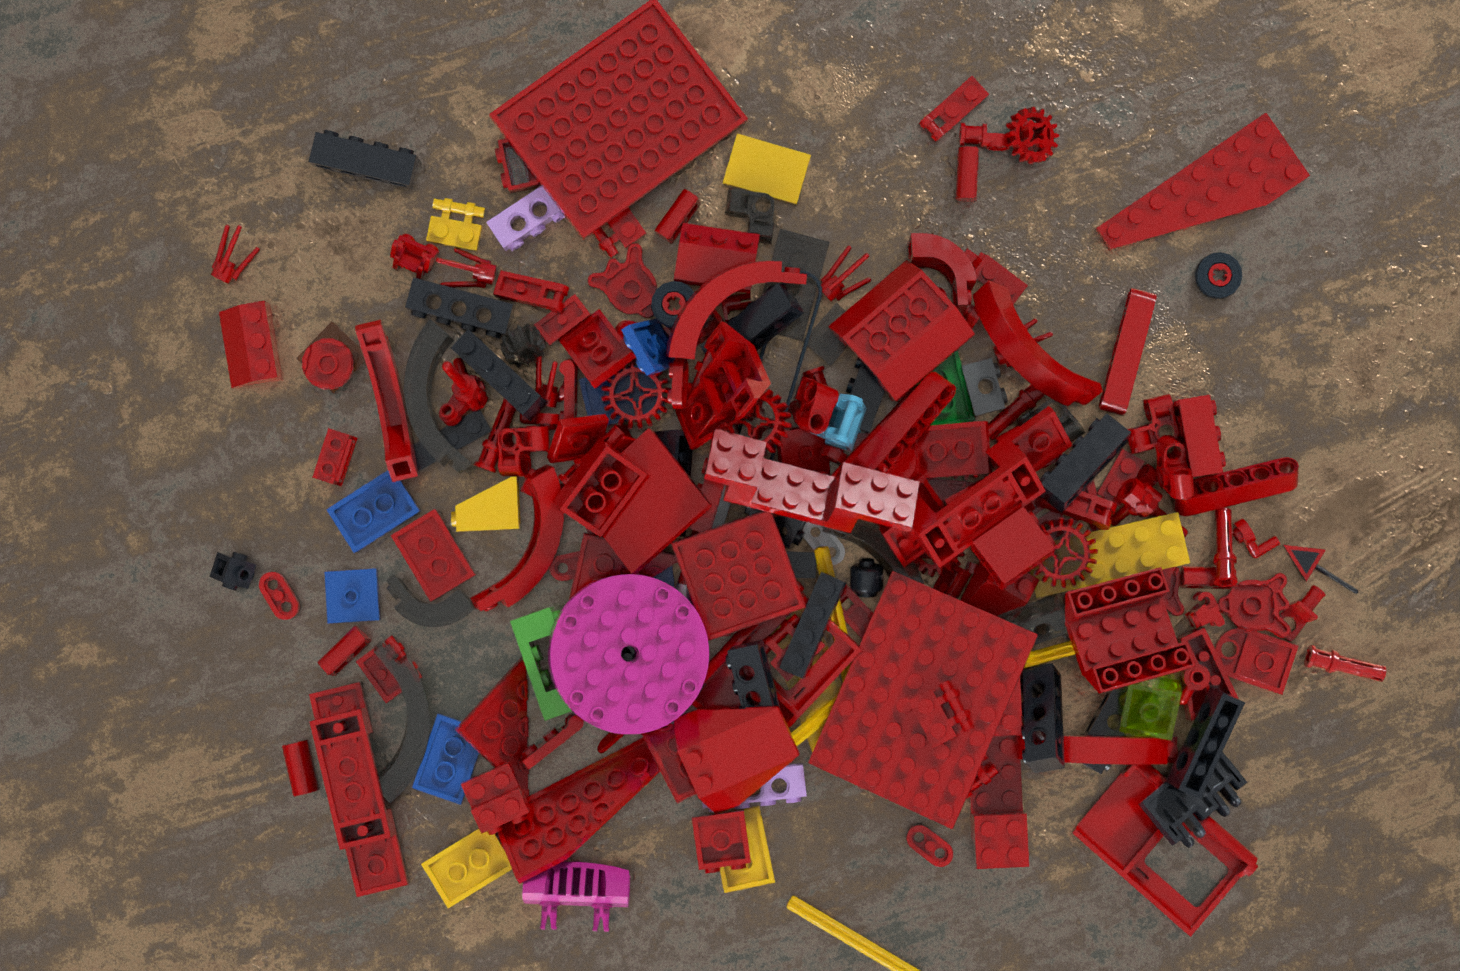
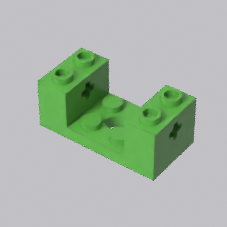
[510,606,572,721]

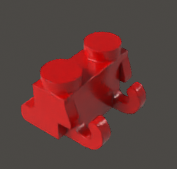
[390,234,439,280]
[1184,591,1225,628]

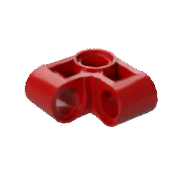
[794,376,839,434]
[1128,394,1179,454]
[498,425,549,477]
[1155,435,1194,499]

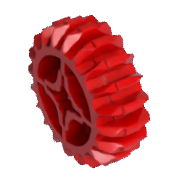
[601,360,669,430]
[724,389,792,457]
[1034,517,1098,588]

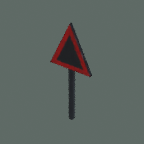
[1283,545,1358,594]

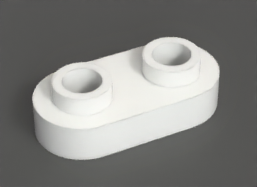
[803,522,845,565]

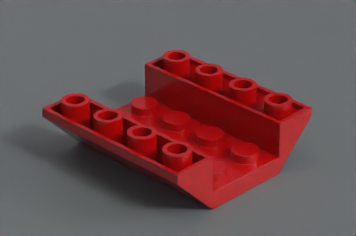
[828,260,975,402]
[1065,567,1196,694]

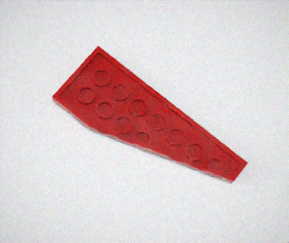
[1095,113,1310,250]
[497,723,674,884]

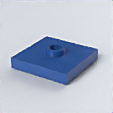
[324,568,380,624]

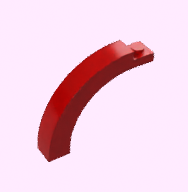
[666,261,807,359]
[972,280,1103,406]
[355,319,418,482]
[470,464,564,611]
[1018,734,1178,765]

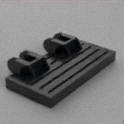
[1138,752,1247,848]

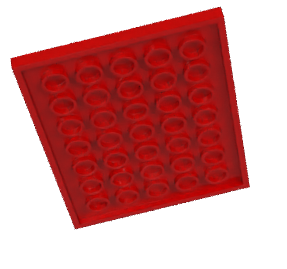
[489,0,748,240]
[808,571,1038,829]

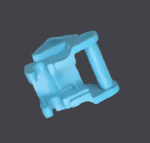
[812,394,867,452]

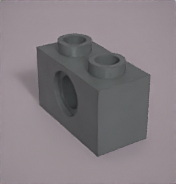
[961,358,1008,417]

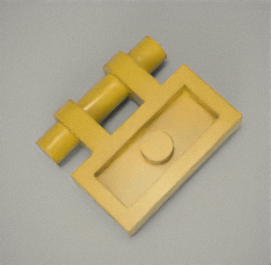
[426,198,485,252]

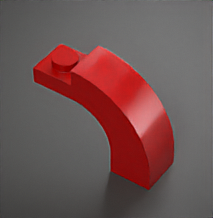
[907,233,977,315]

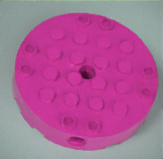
[548,574,709,734]

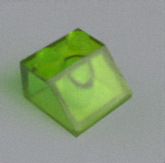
[1119,677,1182,740]

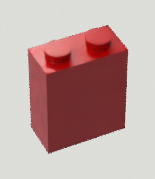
[971,507,1055,590]

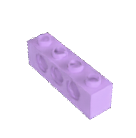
[486,186,565,251]
[702,763,807,812]

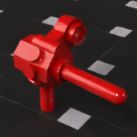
[439,358,488,426]
[1110,464,1188,537]

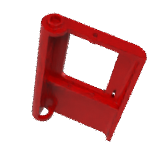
[691,581,862,728]
[1072,764,1258,937]

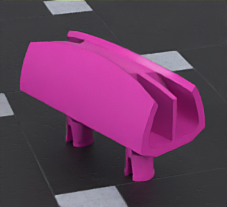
[522,862,630,932]

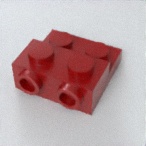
[461,762,531,835]
[692,810,751,873]

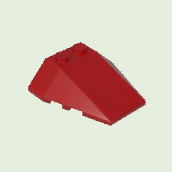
[675,322,771,450]
[674,706,800,814]

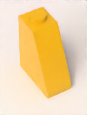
[451,477,521,532]

